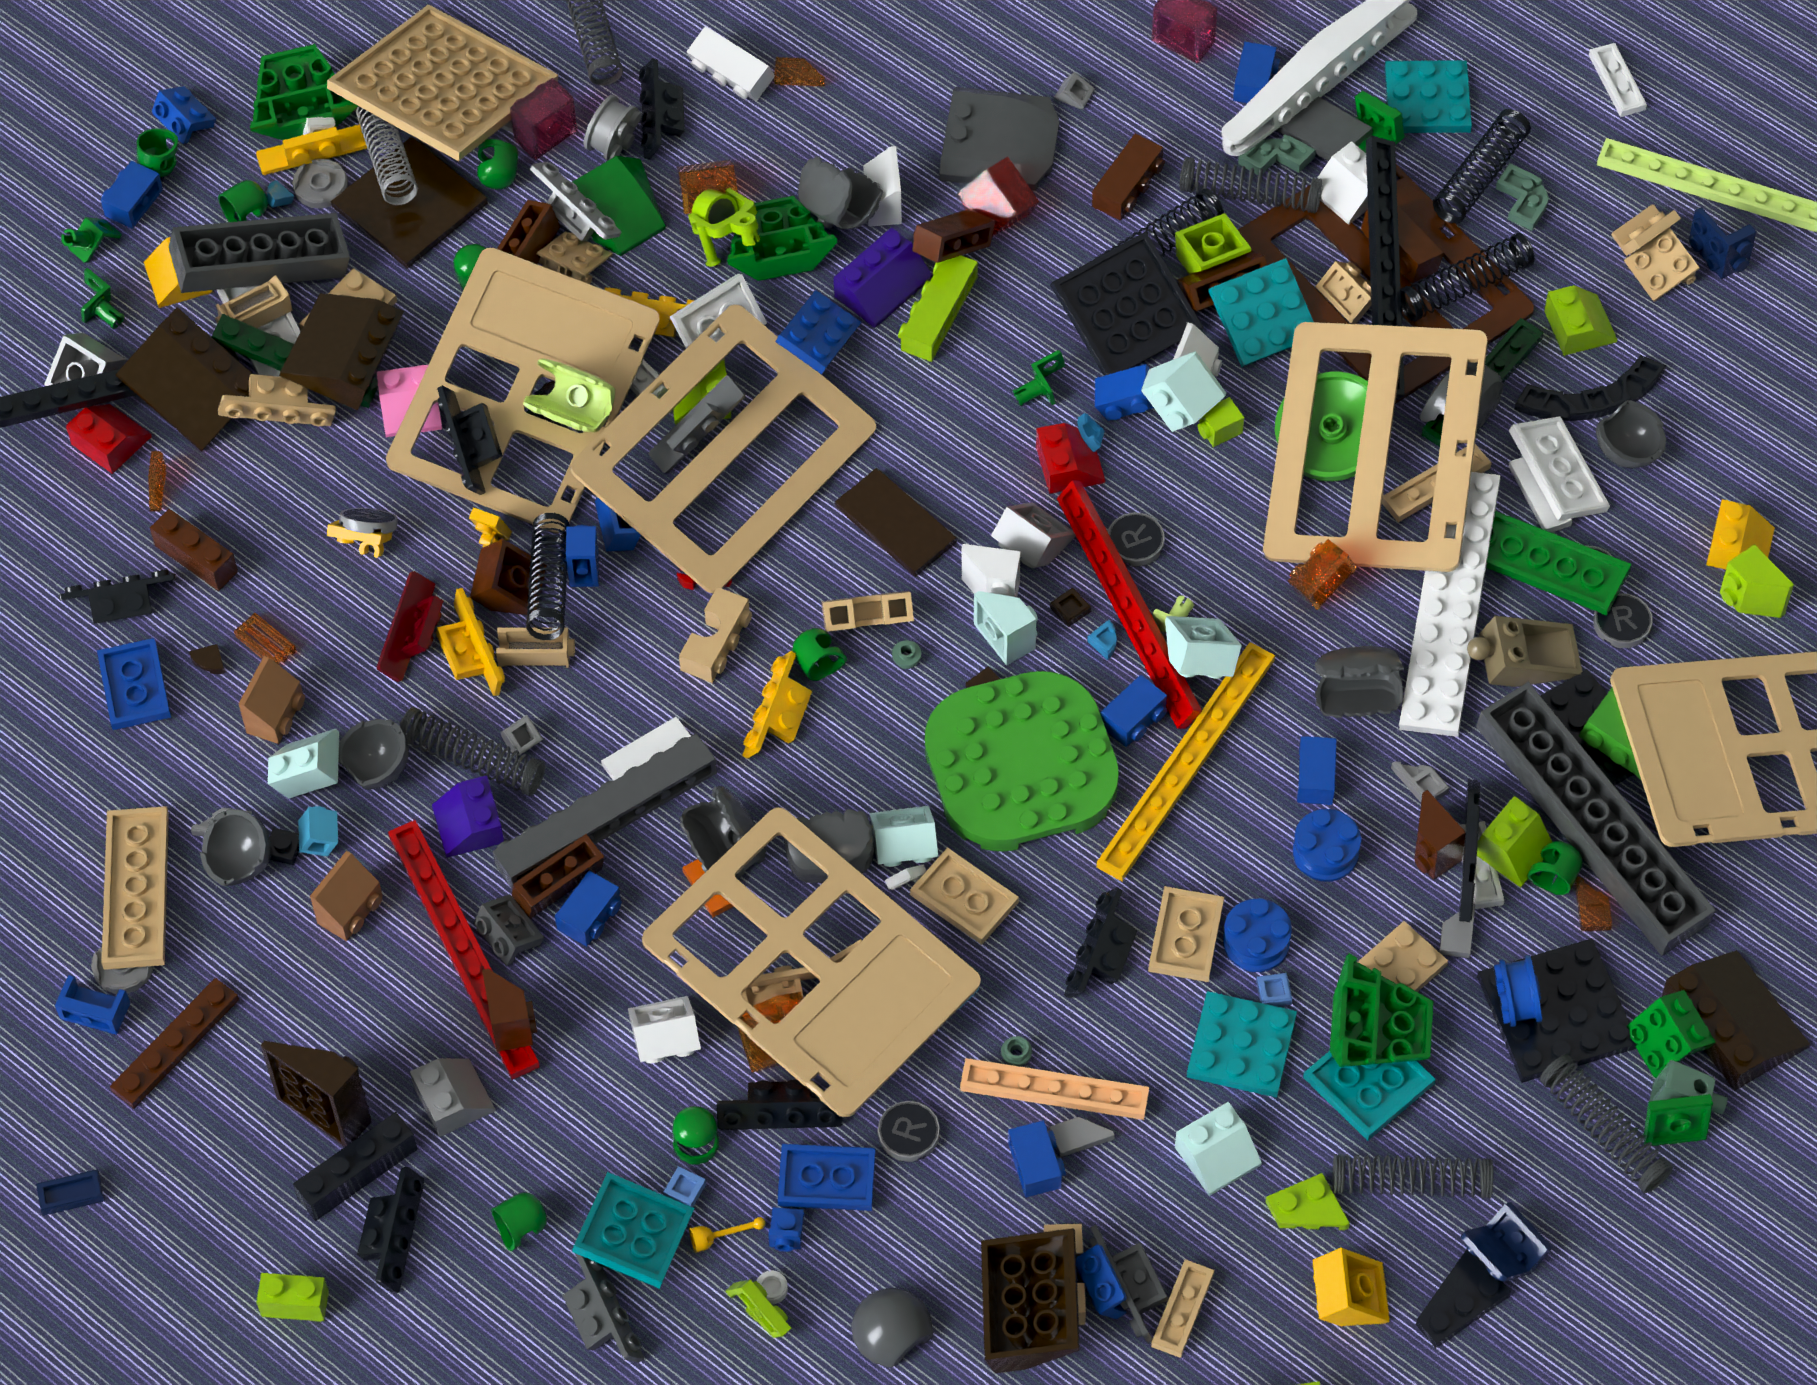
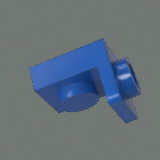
[768,1207,804,1252]

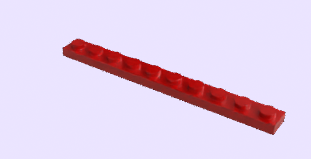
[1056,480,1202,729]
[388,820,540,1080]

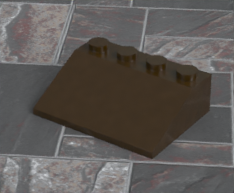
[279,293,404,411]
[116,307,252,452]
[1662,950,1811,1091]
[260,1041,372,1147]
[981,1228,1080,1373]

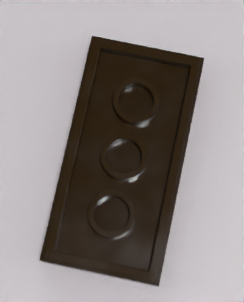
[835,468,957,577]

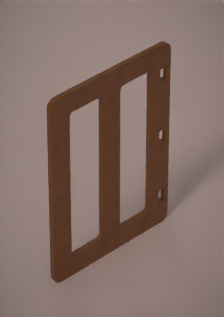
[1238,164,1534,404]

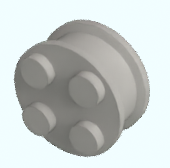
[584,95,642,160]

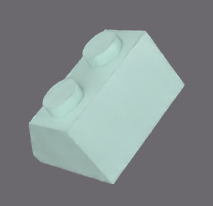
[1141,351,1226,432]
[974,591,1038,666]
[1165,616,1242,679]
[268,729,339,799]
[870,806,938,867]
[1175,1102,1262,1196]

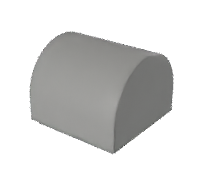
[501,715,543,756]

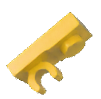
[469,507,512,547]
[327,520,392,558]

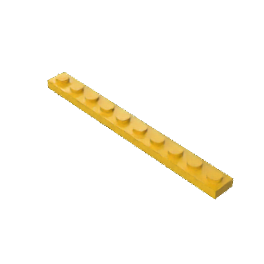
[1096,642,1275,881]

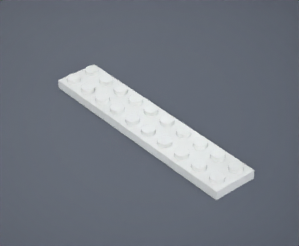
[1399,472,1500,737]

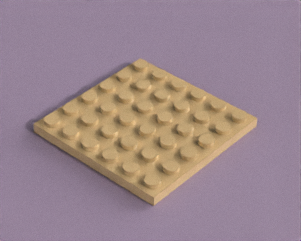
[327,4,558,161]

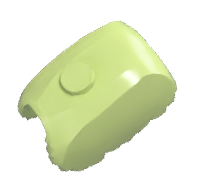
[523,358,615,432]

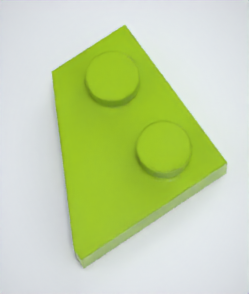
[1265,1173,1350,1230]
[725,1279,791,1338]

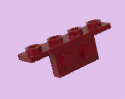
[376,571,444,682]

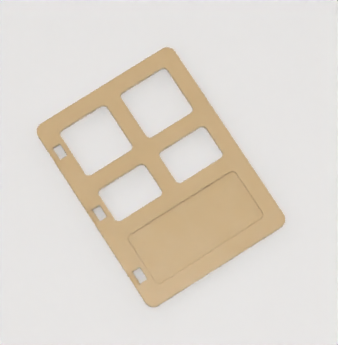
[386,248,659,533]
[1610,652,1817,847]
[642,807,981,1117]

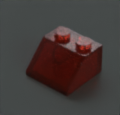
[957,156,1039,237]

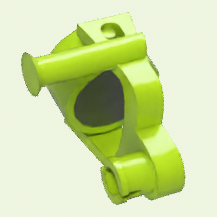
[688,188,760,267]

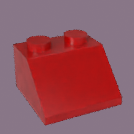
[66,404,152,474]
[1036,423,1105,494]

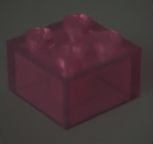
[1152,0,1217,64]
[510,78,577,160]

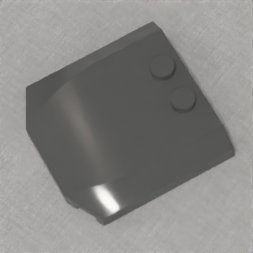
[939,87,1059,191]

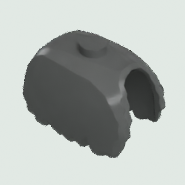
[798,156,883,229]
[1420,362,1504,444]
[1315,646,1403,718]
[679,786,766,880]
[784,809,875,883]

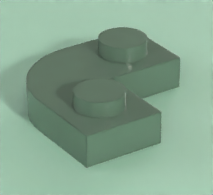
[1238,134,1316,175]
[1496,163,1549,231]

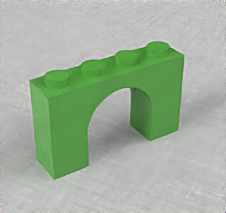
[1578,687,1641,780]

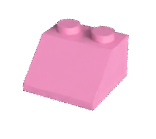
[376,364,442,437]

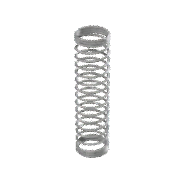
[355,106,418,205]

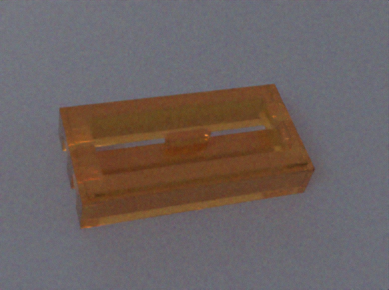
[234,613,296,665]

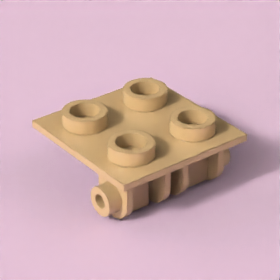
[1624,227,1700,301]
[537,231,613,284]

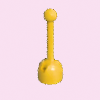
[689,1217,766,1253]

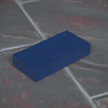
[36,1169,105,1216]

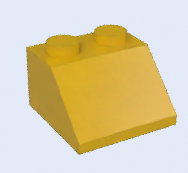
[144,237,213,308]
[1706,499,1775,570]
[1313,1248,1390,1326]

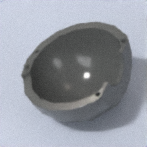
[1596,400,1666,469]
[338,719,409,790]
[200,809,272,886]
[851,1288,933,1367]

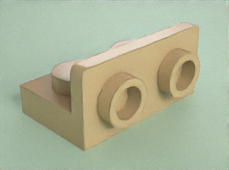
[1612,204,1681,257]
[1315,261,1371,324]

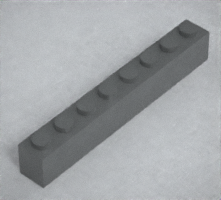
[492,733,717,889]

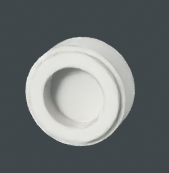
[757,1271,788,1304]

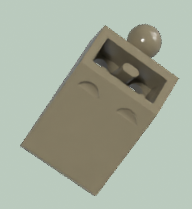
[1467,616,1583,687]

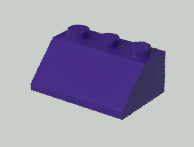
[833,227,932,328]

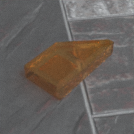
[774,57,825,87]
[148,451,167,512]
[1575,877,1612,931]

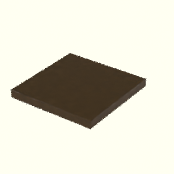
[331,136,488,269]

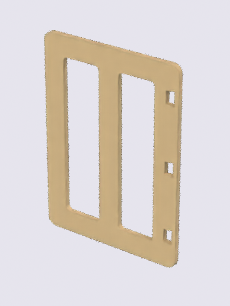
[570,305,876,593]
[1263,322,1488,572]

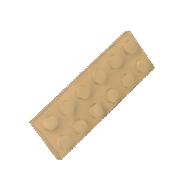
[101,806,169,970]

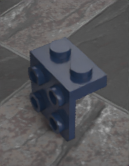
[1689,207,1757,279]
[1461,1202,1553,1282]

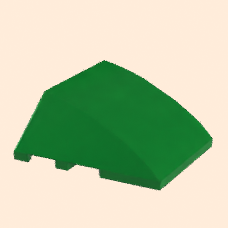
[250,44,358,140]
[557,156,666,256]
[727,196,837,281]
[1330,954,1433,1067]

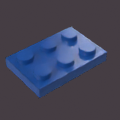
[775,290,861,374]
[97,638,171,730]
[777,1144,876,1211]

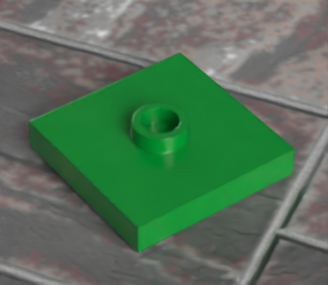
[1643,1094,1713,1146]

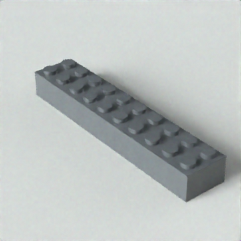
[1476,682,1716,956]

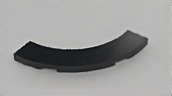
[1514,355,1666,421]
[1459,779,1480,922]

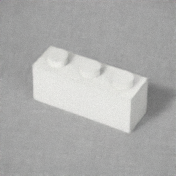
[687,26,775,102]

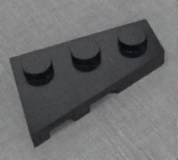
[1416,1250,1511,1349]

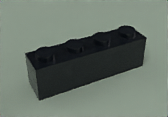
[293,1112,418,1221]

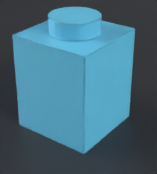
[298,806,338,856]

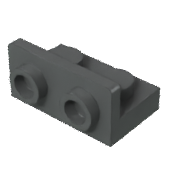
[474,894,544,966]

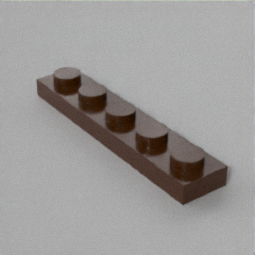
[110,978,239,1109]

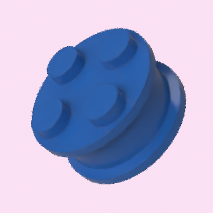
[1293,809,1361,882]
[1223,898,1292,972]
[1494,955,1542,1027]

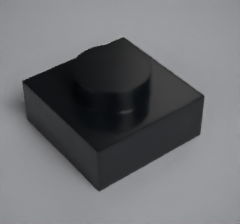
[270,827,299,865]

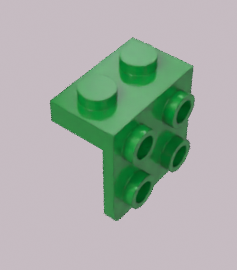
[1355,90,1405,153]
[1626,990,1716,1078]

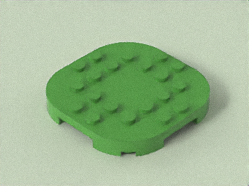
[925,671,1119,852]

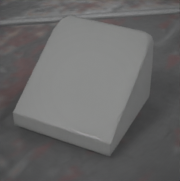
[1054,72,1095,110]

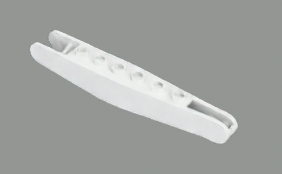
[1221,0,1417,156]

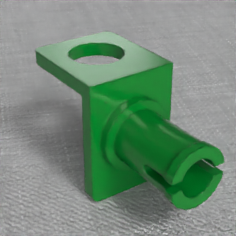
[61,217,122,263]
[81,268,125,329]
[1012,350,1065,406]

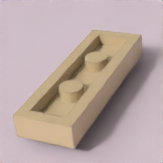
[1151,1259,1215,1358]

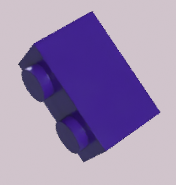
[432,775,504,858]

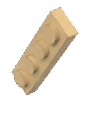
[1382,444,1492,523]

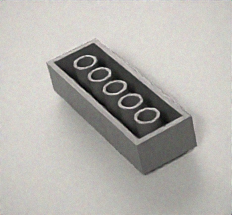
[168,213,350,293]

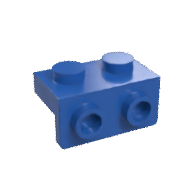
[152,86,216,144]
[1076,1244,1127,1319]

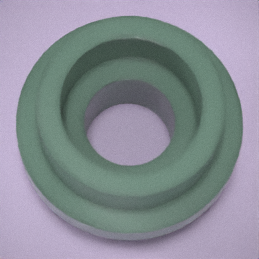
[892,640,921,669]
[1001,1036,1032,1066]

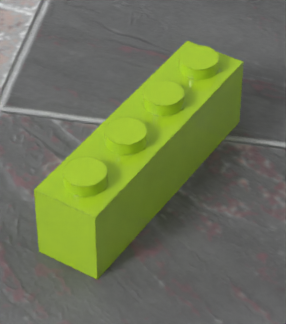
[898,255,978,362]

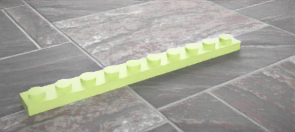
[1597,138,1817,232]

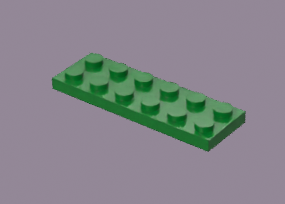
[1486,511,1631,615]

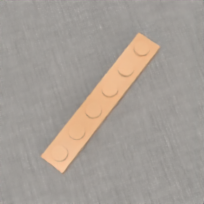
[960,1058,1149,1120]

